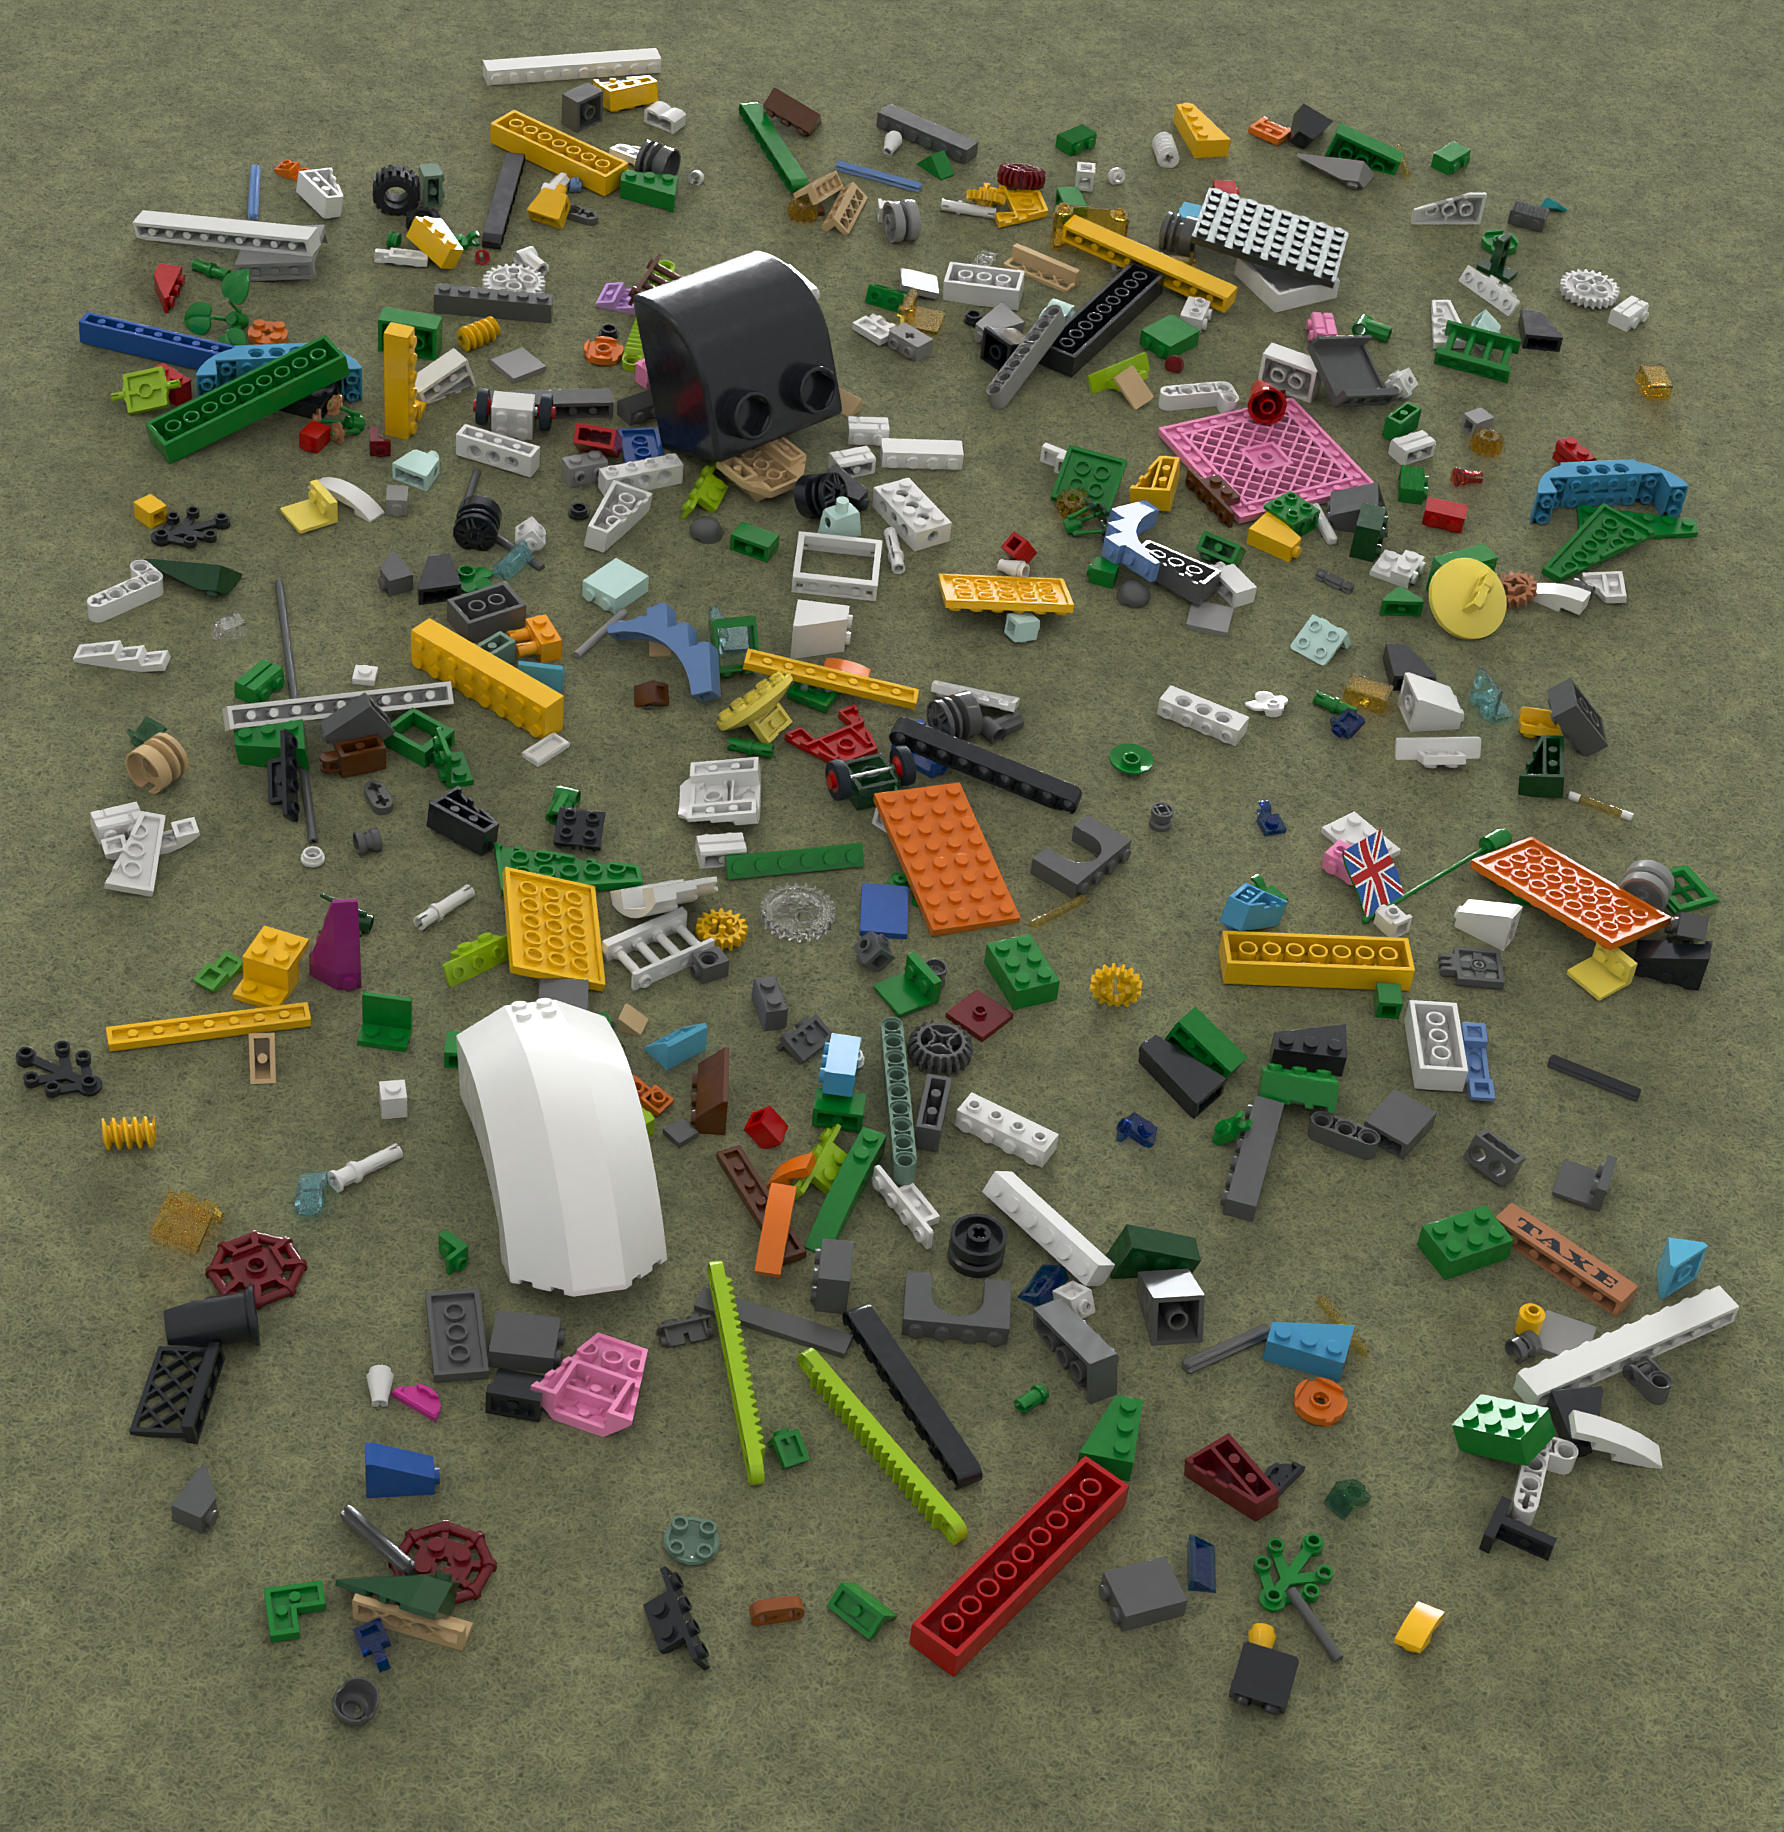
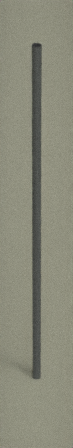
[274,579,318,844]

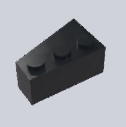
[426,786,499,856]
[1632,940,1713,991]
[1270,1024,1347,1077]

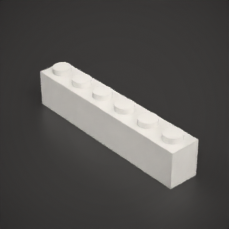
[982,1171,1115,1286]

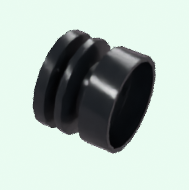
[794,472,848,518]
[453,495,502,551]

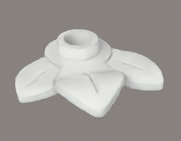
[1245,691,1288,717]

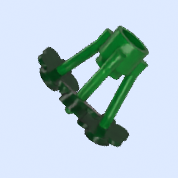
[1063,496,1108,543]

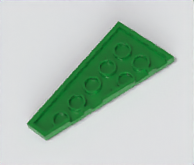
[1541,503,1656,583]
[1576,505,1698,540]
[494,842,643,897]

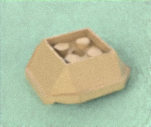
[716,437,807,502]

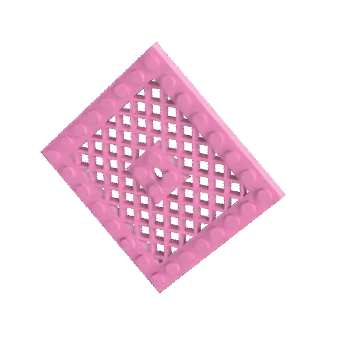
[1158,397,1374,524]

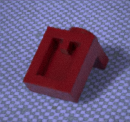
[369,427,391,457]

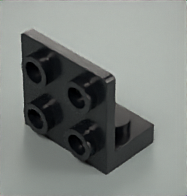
[485,1368,545,1422]

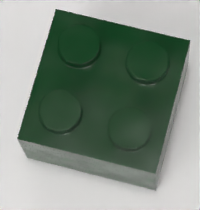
[1349,502,1389,562]

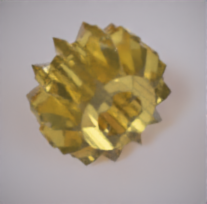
[787,196,819,224]
[1470,427,1504,458]
[1056,486,1091,518]

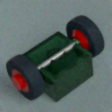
[825,745,916,811]

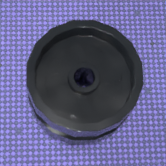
[947,1213,1007,1279]

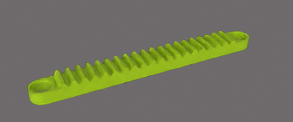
[622,260,675,371]
[708,1261,765,1486]
[797,1348,968,1545]

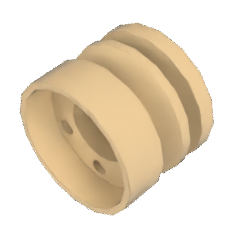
[125,732,189,794]

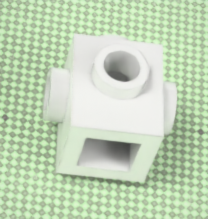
[1384,368,1418,399]
[515,516,546,554]

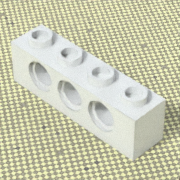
[456,424,540,478]
[598,453,683,496]
[1157,685,1249,746]

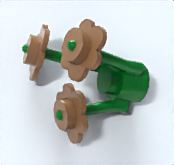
[311,394,365,445]

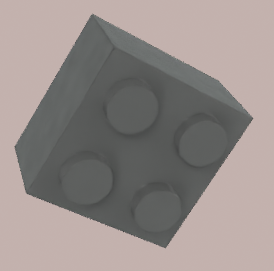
[561,82,603,133]
[810,1238,854,1314]

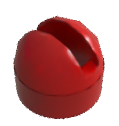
[474,249,490,265]

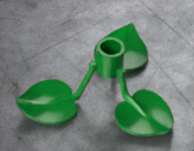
[184,269,250,346]

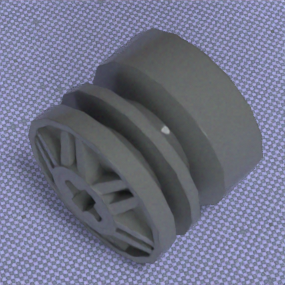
[635,140,681,176]
[1159,211,1198,257]
[926,690,983,739]

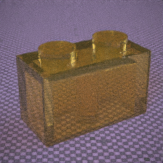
[1635,364,1673,400]
[1342,673,1394,716]

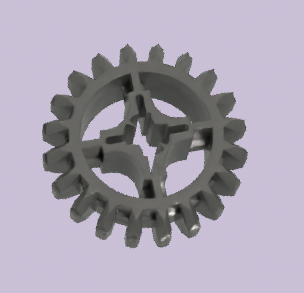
[907,1020,973,1077]

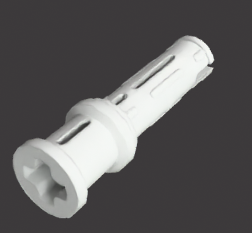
[327,1143,403,1193]

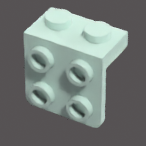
[1290,614,1351,666]

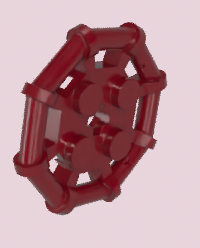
[205,1230,308,1310]
[388,1519,497,1605]

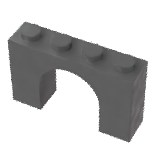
[1030,815,1131,900]
[901,1271,1011,1346]

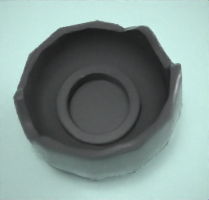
[689,516,723,544]
[1116,580,1151,609]
[332,1677,379,1727]

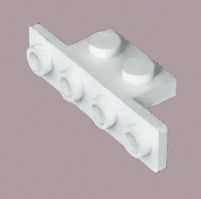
[1459,265,1520,316]
[1395,737,1481,768]
[872,1165,940,1250]

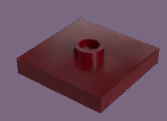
[945,989,1014,1042]

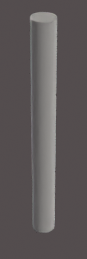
[573,608,628,659]

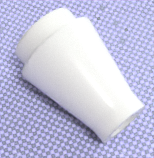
[882,131,902,156]
[997,559,1030,577]
[366,1365,394,1407]

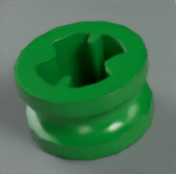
[387,231,402,248]

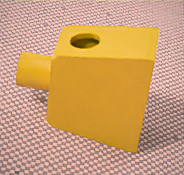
[527,184,571,229]

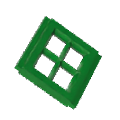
[1666,865,1719,915]

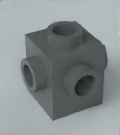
[854,930,895,972]

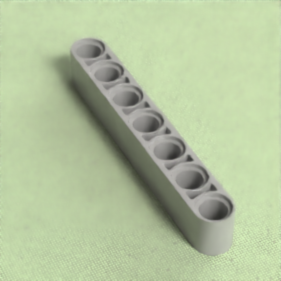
[986,305,1066,409]

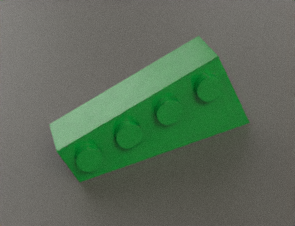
[1324,123,1404,175]

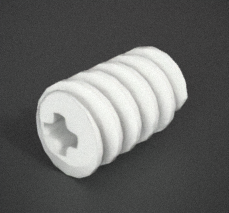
[1152,132,1180,168]

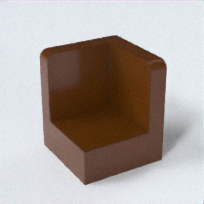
[634,680,669,707]

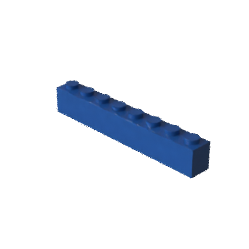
[79,312,234,370]

